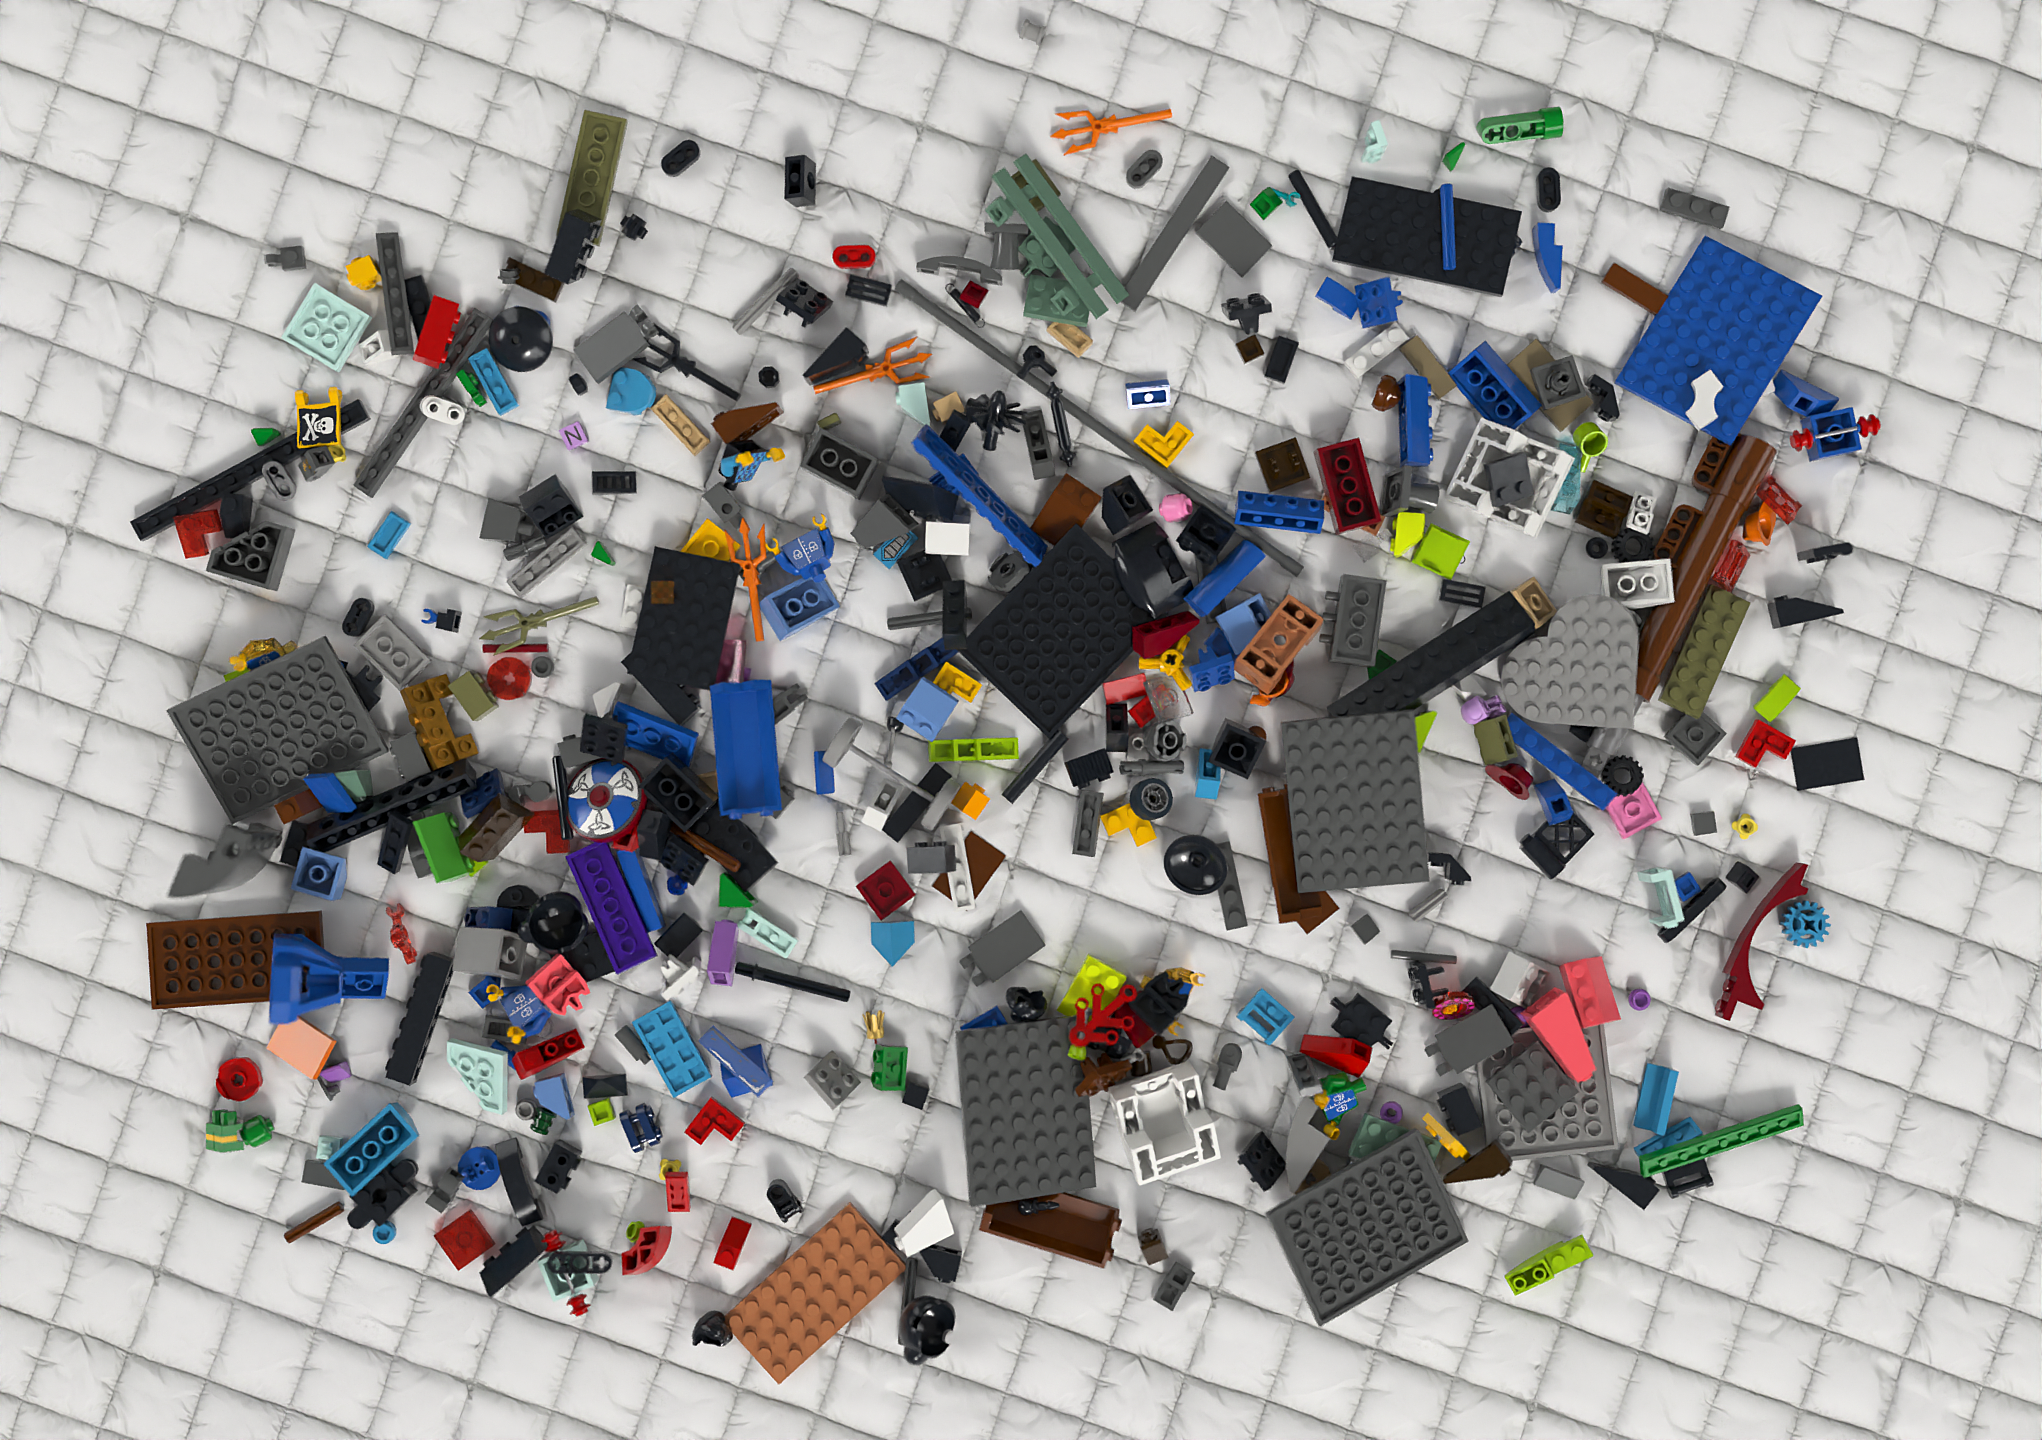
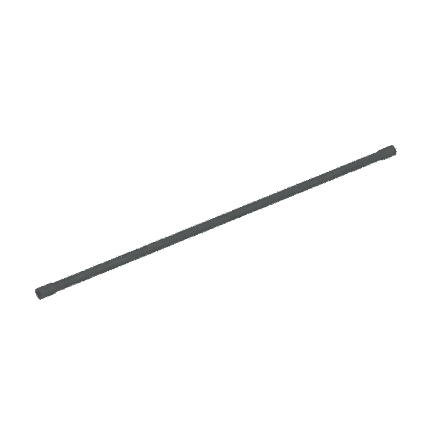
[894,279,1304,577]

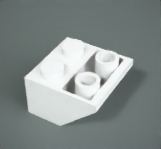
[1490,951,1550,1009]

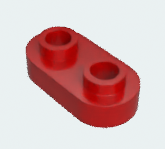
[832,245,876,269]

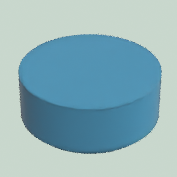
[373,1221,397,1244]

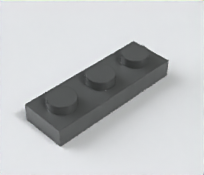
[1660,188,1730,229]
[1072,790,1104,857]
[1287,1053,1323,1097]

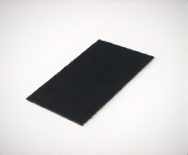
[1791,737,1864,791]

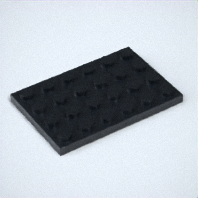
[627,546,741,691]

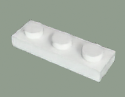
[1344,322,1409,379]

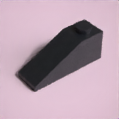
[1767,595,1844,629]
[1587,1162,1660,1210]

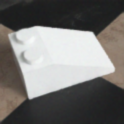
[1600,559,1674,610]

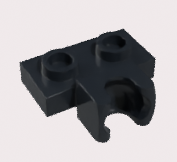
[346,665,383,712]

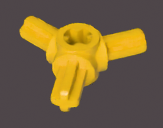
[1138,635,1192,691]

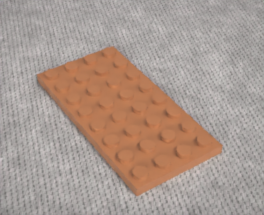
[724,1202,906,1385]

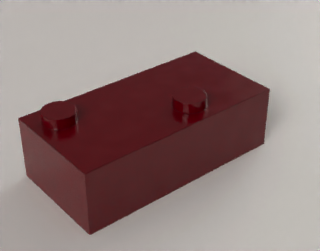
[1313,438,1382,535]

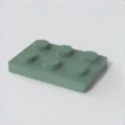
[1023,274,1090,328]

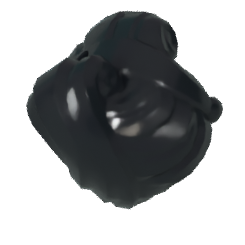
[1005,986,1047,1023]
[692,1310,733,1347]

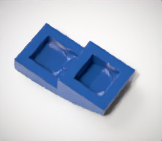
[1315,277,1358,320]

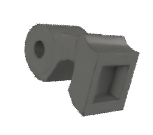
[507,781,552,807]
[425,1167,465,1213]

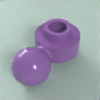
[1380,1101,1403,1124]

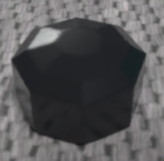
[758,366,780,388]
[569,373,588,396]

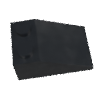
[803,327,869,386]

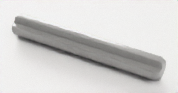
[733,268,799,335]

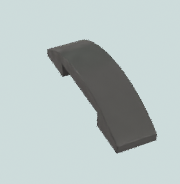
[916,256,1002,286]

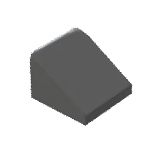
[1350,914,1380,945]

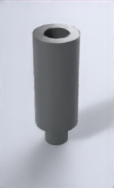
[614,1025,651,1065]

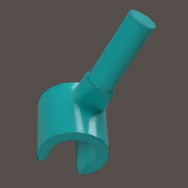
[1272,188,1301,207]

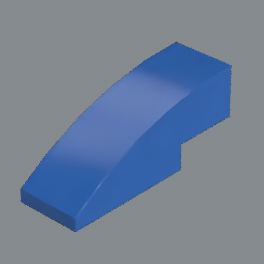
[1532,223,1563,293]

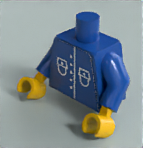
[765,514,835,582]
[486,984,552,1044]

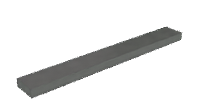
[1121,156,1230,312]

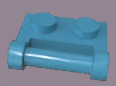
[1236,988,1295,1045]

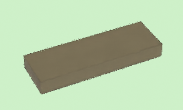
[1399,335,1457,400]

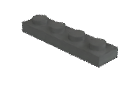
[1217,841,1248,931]

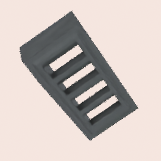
[482,1015,527,1044]

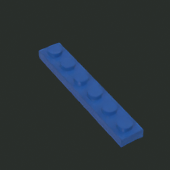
[1507,713,1617,811]

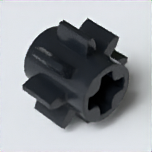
[620,214,648,241]

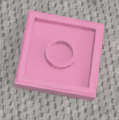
[1606,782,1662,839]

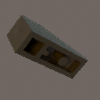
[1442,1139,1513,1184]

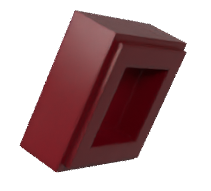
[959,280,989,309]

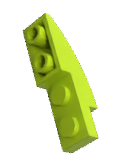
[1504,1235,1593,1296]

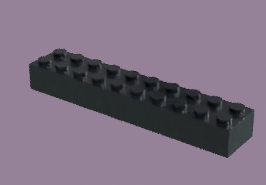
[1326,591,1535,717]

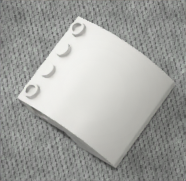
[1444,418,1575,538]
[1108,1061,1221,1186]

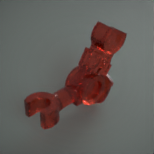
[386,903,417,964]

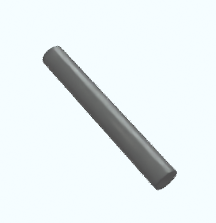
[1391,950,1457,964]

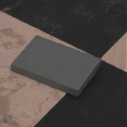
[1196,201,1273,278]

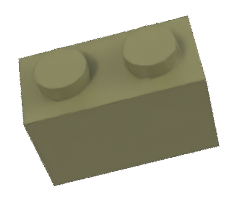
[448,671,499,721]
[1474,715,1518,765]

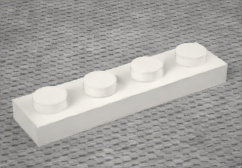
[939,823,976,912]

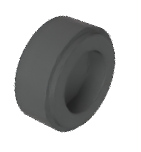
[531,656,554,678]

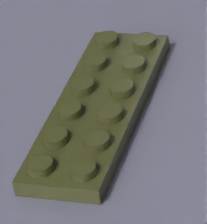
[556,110,628,247]
[1658,584,1750,719]

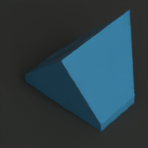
[871,921,915,967]

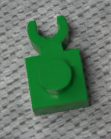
[456,369,487,407]

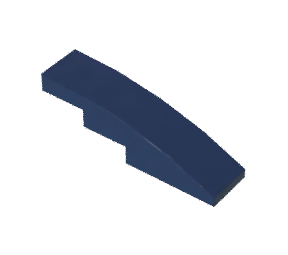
[874,637,959,701]

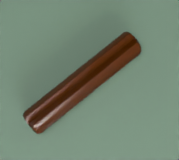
[284,1202,344,1243]

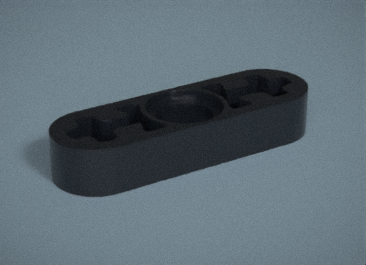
[547,1251,613,1274]

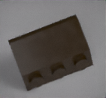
[458,793,535,862]

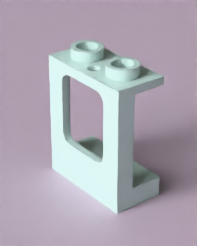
[1637,867,1684,928]

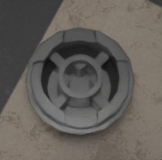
[1143,718,1187,762]

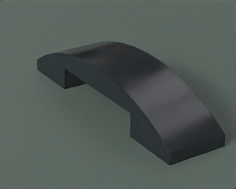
[495,1137,543,1227]

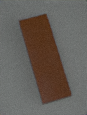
[1601,263,1668,316]

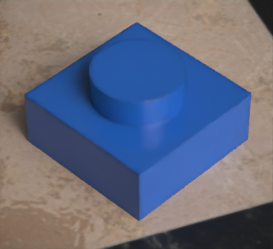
[1674,872,1702,902]

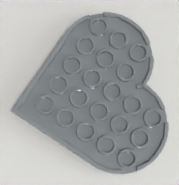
[1501,594,1639,729]

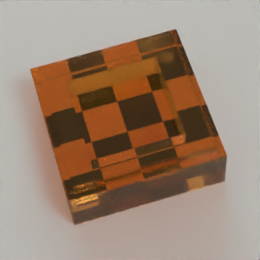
[651,581,674,604]

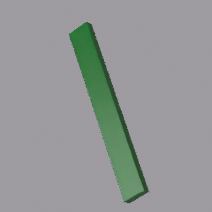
[1639,1104,1804,1178]

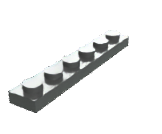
[376,232,414,356]

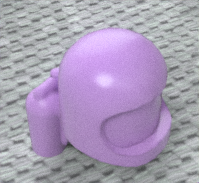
[1461,695,1506,725]

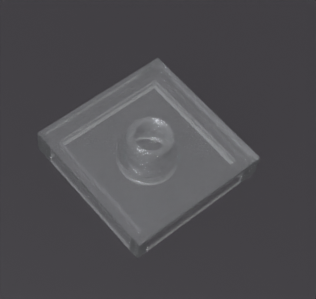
[1143,675,1194,723]

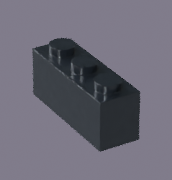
[942,580,967,650]

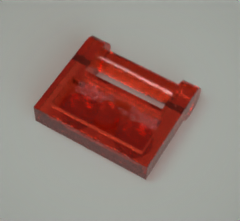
[1757,475,1802,525]
[1712,539,1751,593]

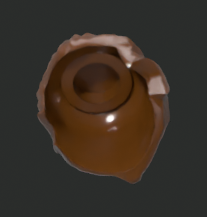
[1371,375,1401,412]

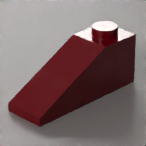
[1133,610,1200,659]

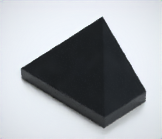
[582,1073,628,1099]

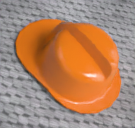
[1742,498,1776,546]

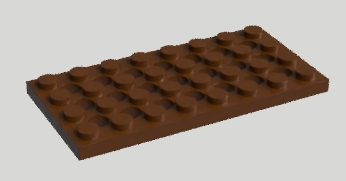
[146,910,324,1010]

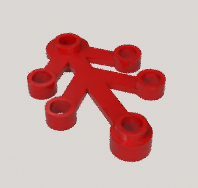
[1069,983,1137,1047]

